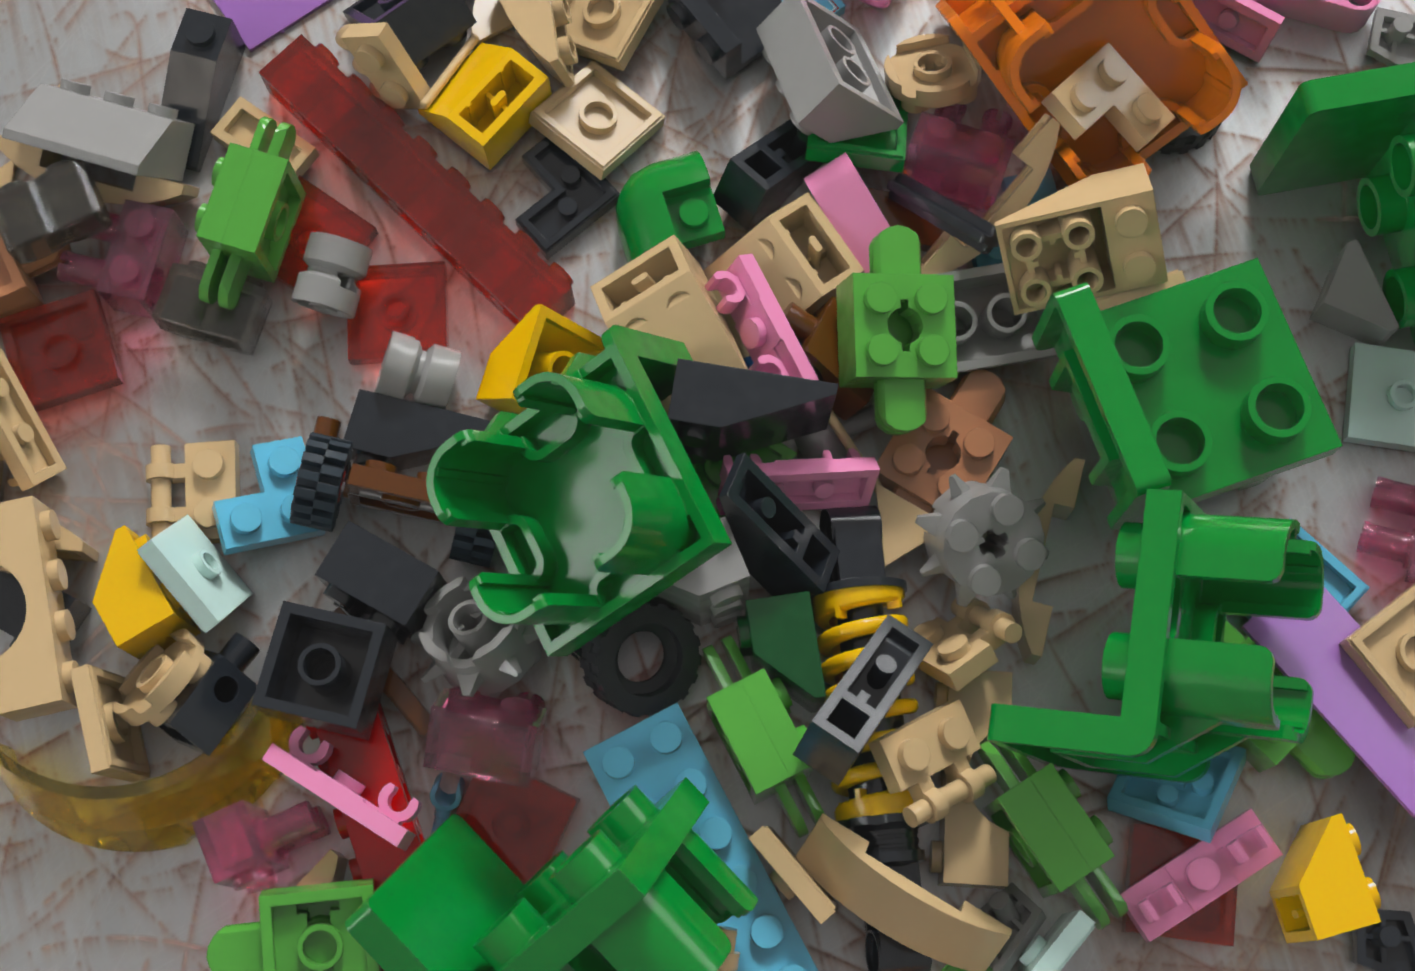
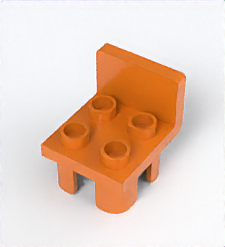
[935,0,1248,186]

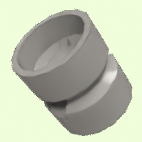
[291,232,373,319]
[374,331,461,410]

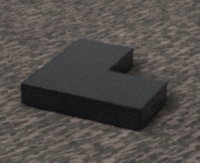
[515,137,620,260]

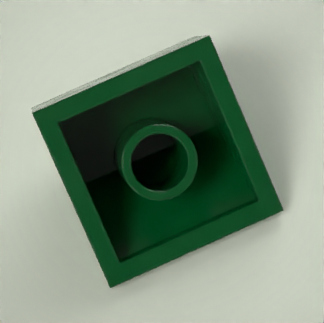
[736,591,826,713]

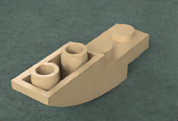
[500,0,578,87]

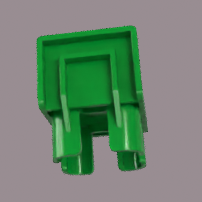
[1250,62,1415,345]
[1031,258,1343,530]
[426,325,732,657]
[987,489,1324,783]
[345,777,758,971]

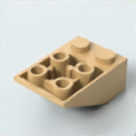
[994,163,1168,315]
[703,192,864,358]
[590,235,748,415]

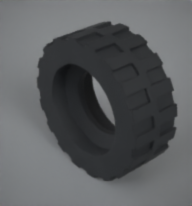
[579,599,702,717]

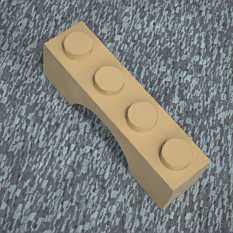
[0,496,79,722]
[929,670,1013,889]

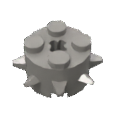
[915,467,1050,607]
[411,572,543,701]

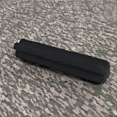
[886,173,999,254]

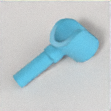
[430,773,465,834]

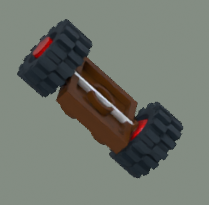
[290,432,495,568]

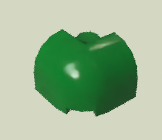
[615,151,725,263]

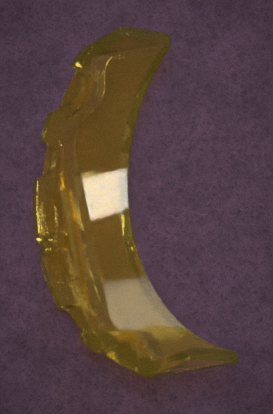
[0,699,304,853]

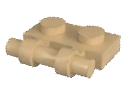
[145,440,241,544]
[913,597,1023,692]
[868,699,997,828]

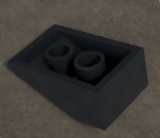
[668,358,838,464]

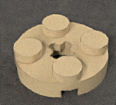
[884,34,981,114]
[112,629,212,727]

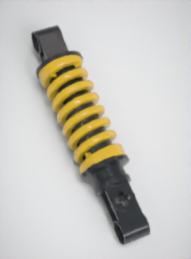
[810,505,932,971]

